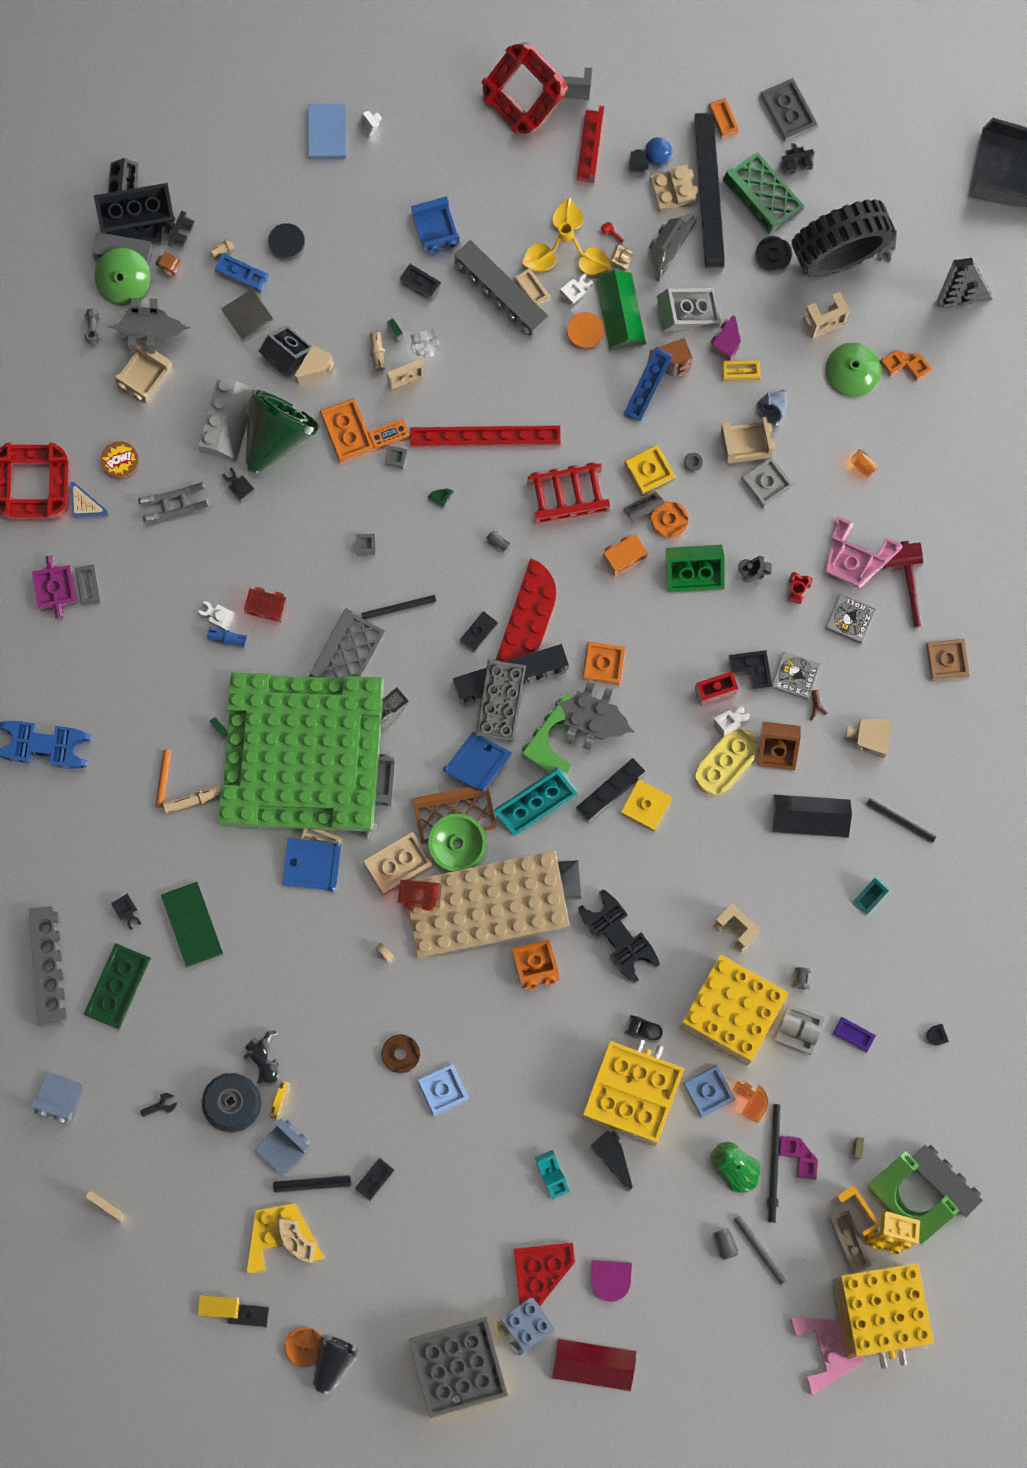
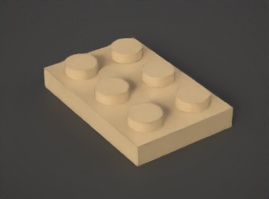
[363,832,433,895]

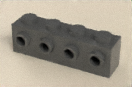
[912,1145,983,1217]

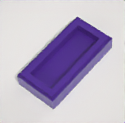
[832,1017,876,1053]

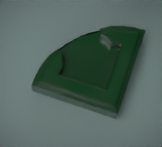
[428,488,454,508]

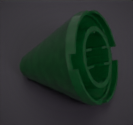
[246,389,320,473]

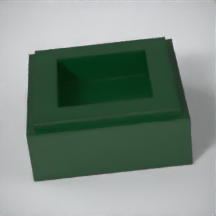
[387,318,403,343]
[209,717,228,739]

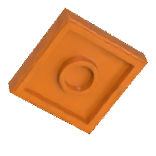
[582,642,626,685]

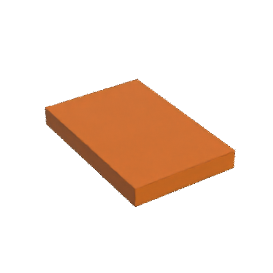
[320,398,375,463]

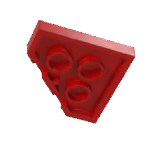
[514,1242,575,1307]

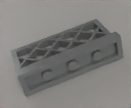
[308,608,385,678]

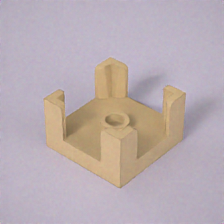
[803,292,850,338]
[713,903,761,952]

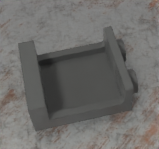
[542,68,592,100]
[375,754,395,807]

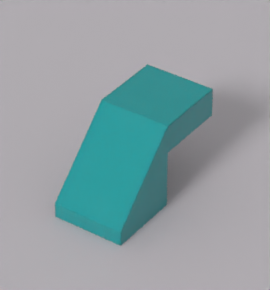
[535,1150,570,1200]

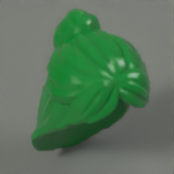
[710,1141,760,1193]

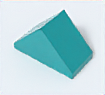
[853,876,890,914]

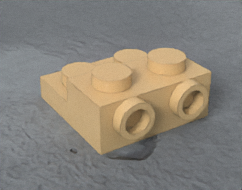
[650,164,699,212]

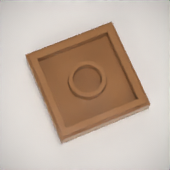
[926,639,970,681]

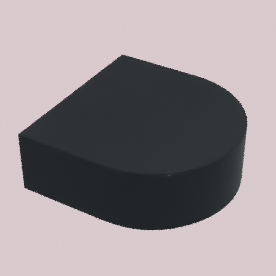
[926,1023,949,1046]

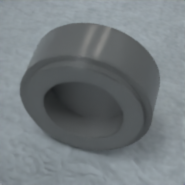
[684,453,703,473]

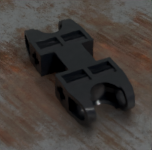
[578,889,660,984]

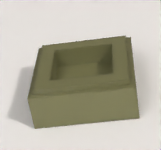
[852,1137,864,1159]

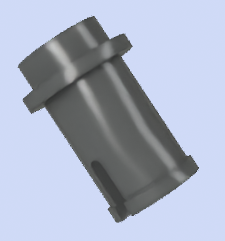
[486,529,511,552]

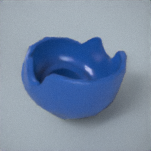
[644,137,673,165]

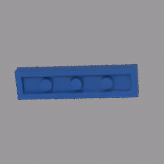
[624,346,673,421]

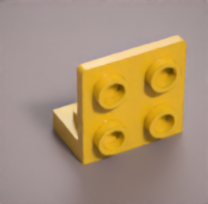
[865,1211,920,1254]

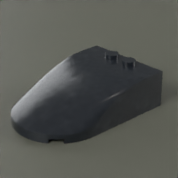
[970,117,1027,207]

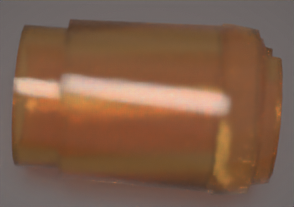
[849,449,878,478]

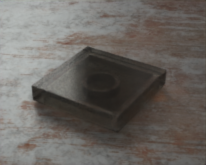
[221,289,273,340]

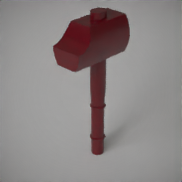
[883,541,924,628]

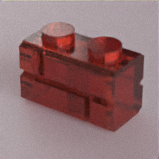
[244,587,287,622]

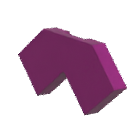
[779,1136,818,1180]

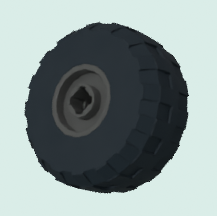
[202,1073,261,1133]

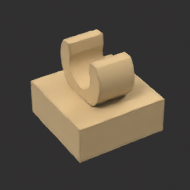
[609,245,634,271]

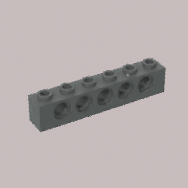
[29,906,66,1027]

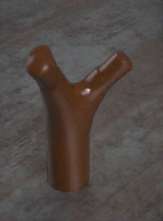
[810,690,828,721]

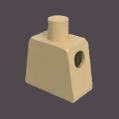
[846,719,892,758]

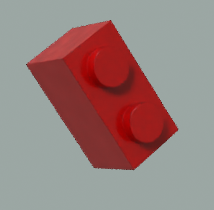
[695,671,739,706]

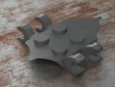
[108,298,190,354]
[555,679,634,751]

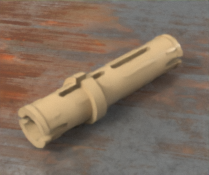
[163,785,221,814]

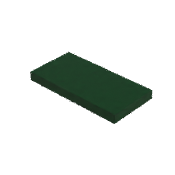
[161,882,223,968]
[83,943,151,1030]

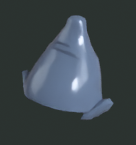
[756,390,788,426]

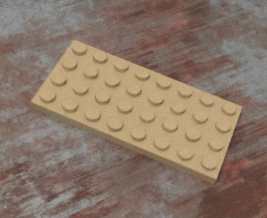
[404,850,570,958]

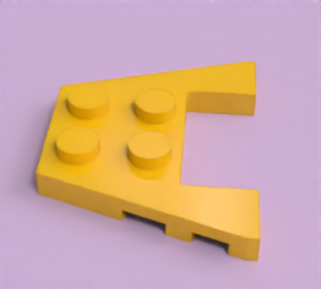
[247,1203,324,1274]

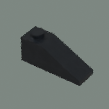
[590,1130,633,1191]

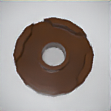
[381,1034,420,1074]

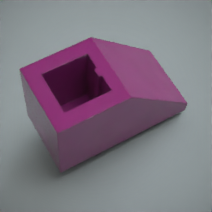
[710,315,741,361]

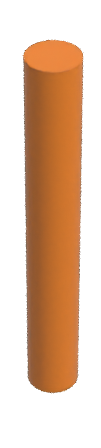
[155,750,171,808]

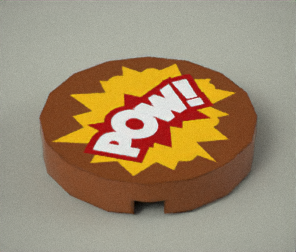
[101,441,139,479]

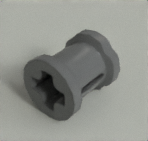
[793,967,812,990]

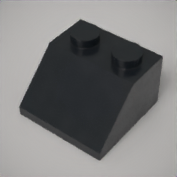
[258,325,312,375]

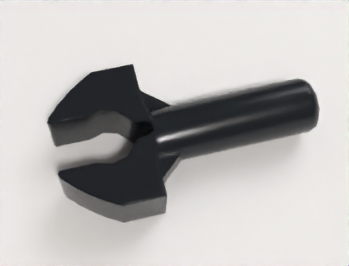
[140,1093,177,1117]

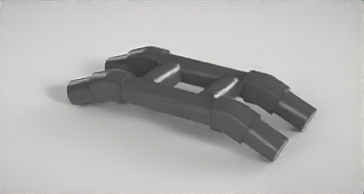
[138,482,210,523]

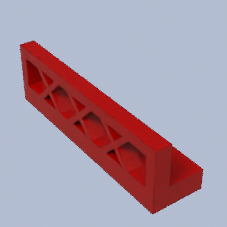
[576,105,605,183]

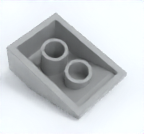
[657,288,721,331]

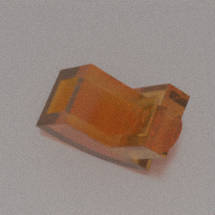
[732,1081,768,1124]

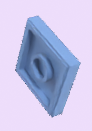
[683,1065,736,1118]

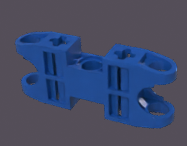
[0,721,92,769]

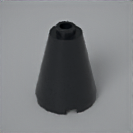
[313,1335,359,1394]

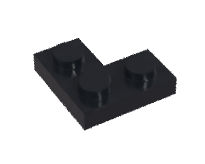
[728,650,772,691]

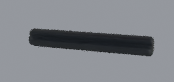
[273,1175,351,1193]

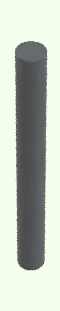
[734,1215,787,1285]

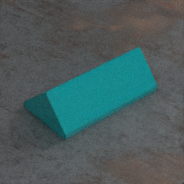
[494,767,578,835]

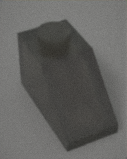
[381,687,409,731]

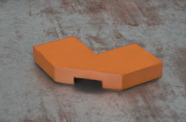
[880,350,932,381]

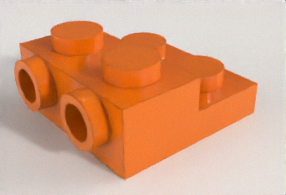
[512,939,560,990]

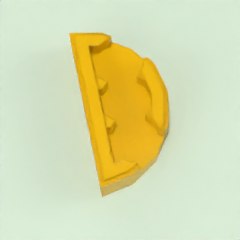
[269,1081,289,1119]

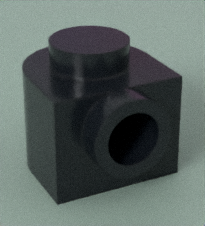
[629,149,649,173]

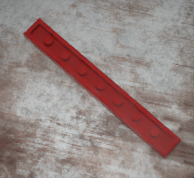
[410,425,561,447]

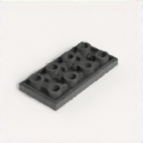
[475,659,526,741]

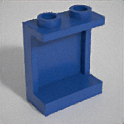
[411,196,460,253]

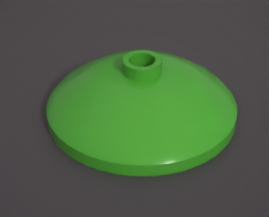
[94,248,151,304]
[825,343,882,397]
[428,814,486,872]

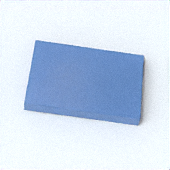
[308,104,346,159]

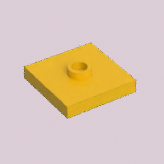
[624,445,675,495]
[621,779,673,831]

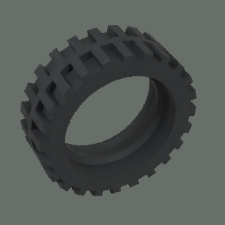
[791,199,896,277]

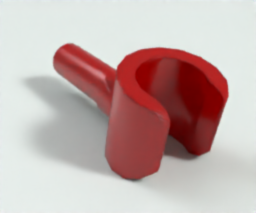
[601,222,624,243]

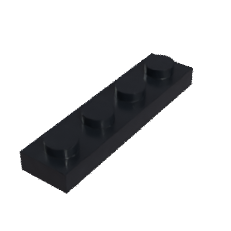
[576,758,646,823]

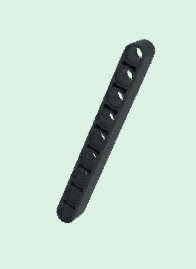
[694,112,725,269]

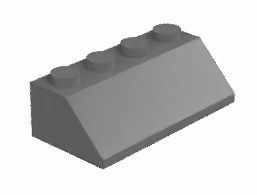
[199,376,256,461]

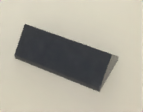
[94,183,174,233]
[772,794,852,838]

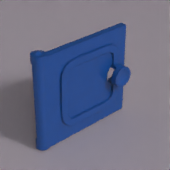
[443,732,512,792]
[282,838,341,892]

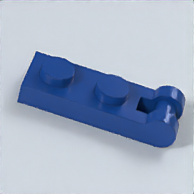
[214,253,270,293]

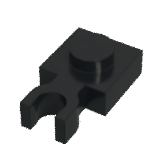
[222,467,255,503]
[111,893,141,930]

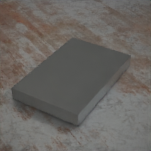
[760,78,818,141]

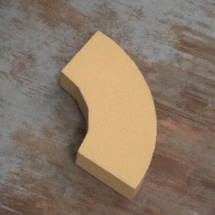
[278,1218,315,1264]

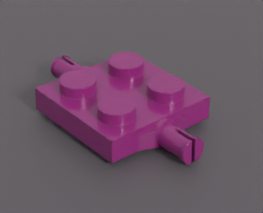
[32,555,76,619]

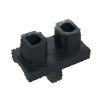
[779,143,815,175]
[161,210,194,247]
[738,556,772,582]

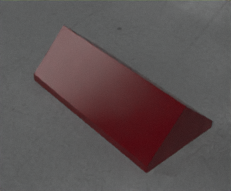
[552,1339,637,1391]

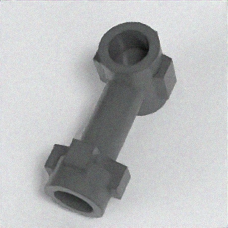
[84,308,99,345]

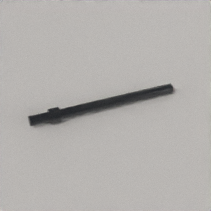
[767,1104,781,1223]

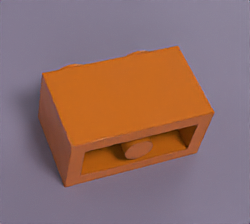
[603,534,648,576]

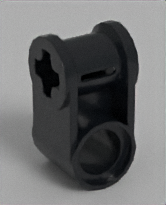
[624,1015,663,1044]

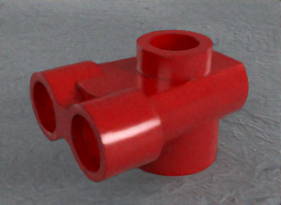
[788,572,813,604]

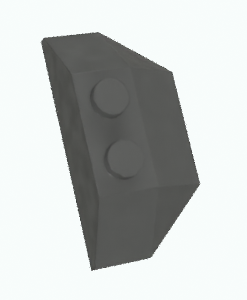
[649,214,698,282]

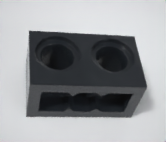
[108,158,139,193]

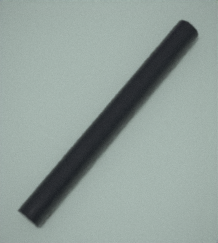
[361,595,436,620]
[866,798,937,843]

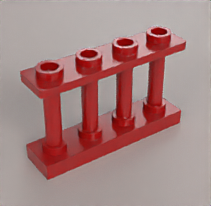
[527,462,610,524]

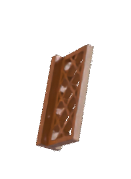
[412,785,497,844]

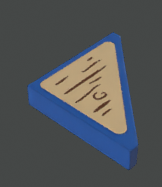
[71,482,108,517]

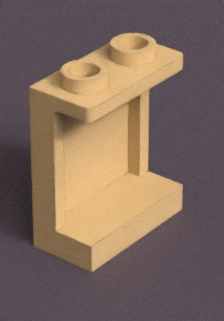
[115,341,172,403]
[721,417,775,464]

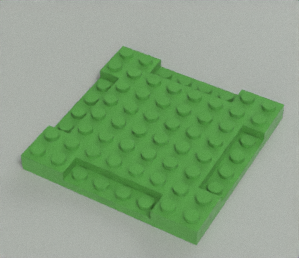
[218,673,384,832]

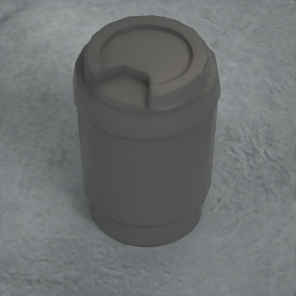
[714,1228,739,1260]

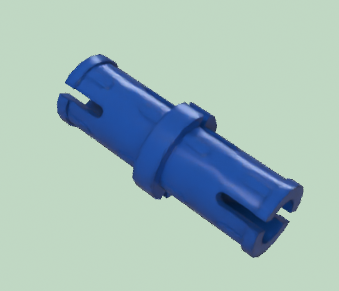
[207,627,247,647]

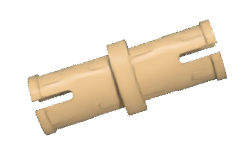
[370,332,386,372]

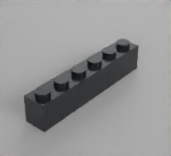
[453,644,569,705]

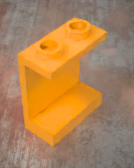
[833,1185,880,1239]

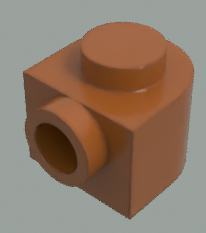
[155,251,182,277]

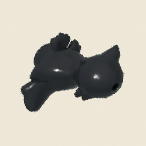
[243,1030,279,1084]

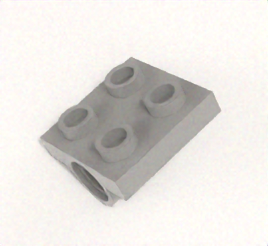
[775,1004,825,1055]

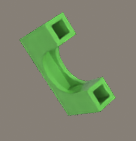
[522,693,573,774]
[868,1151,960,1245]

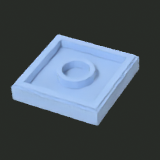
[417,1064,469,1116]

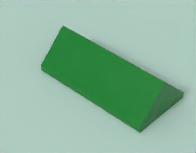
[595,269,646,350]

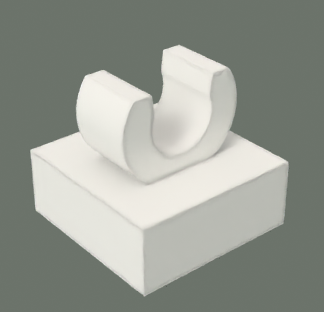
[358,110,382,137]

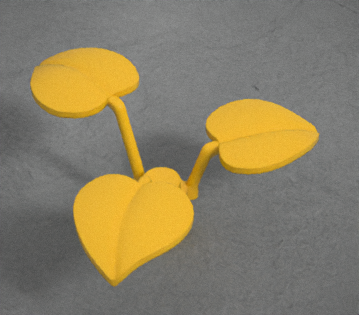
[522,198,611,275]

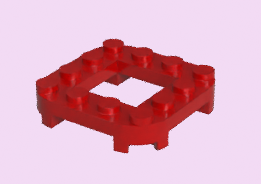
[481,42,567,134]
[0,442,69,519]

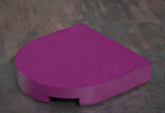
[591,1260,632,1302]

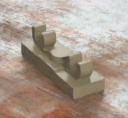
[830,1210,872,1273]

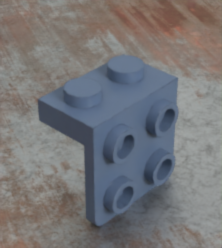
[30,1073,83,1123]
[256,1119,310,1175]
[496,1298,554,1356]

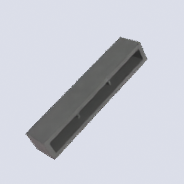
[454,240,549,337]

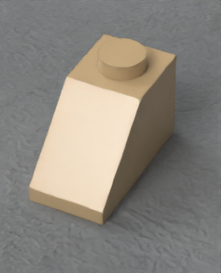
[295,345,334,383]

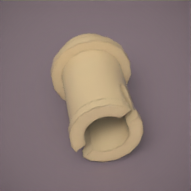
[210,238,235,258]

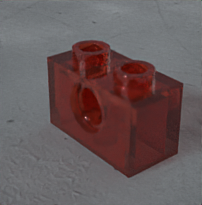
[397,879,442,911]

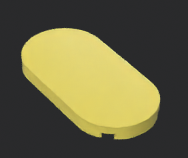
[695,728,758,795]

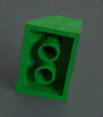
[665,545,725,592]

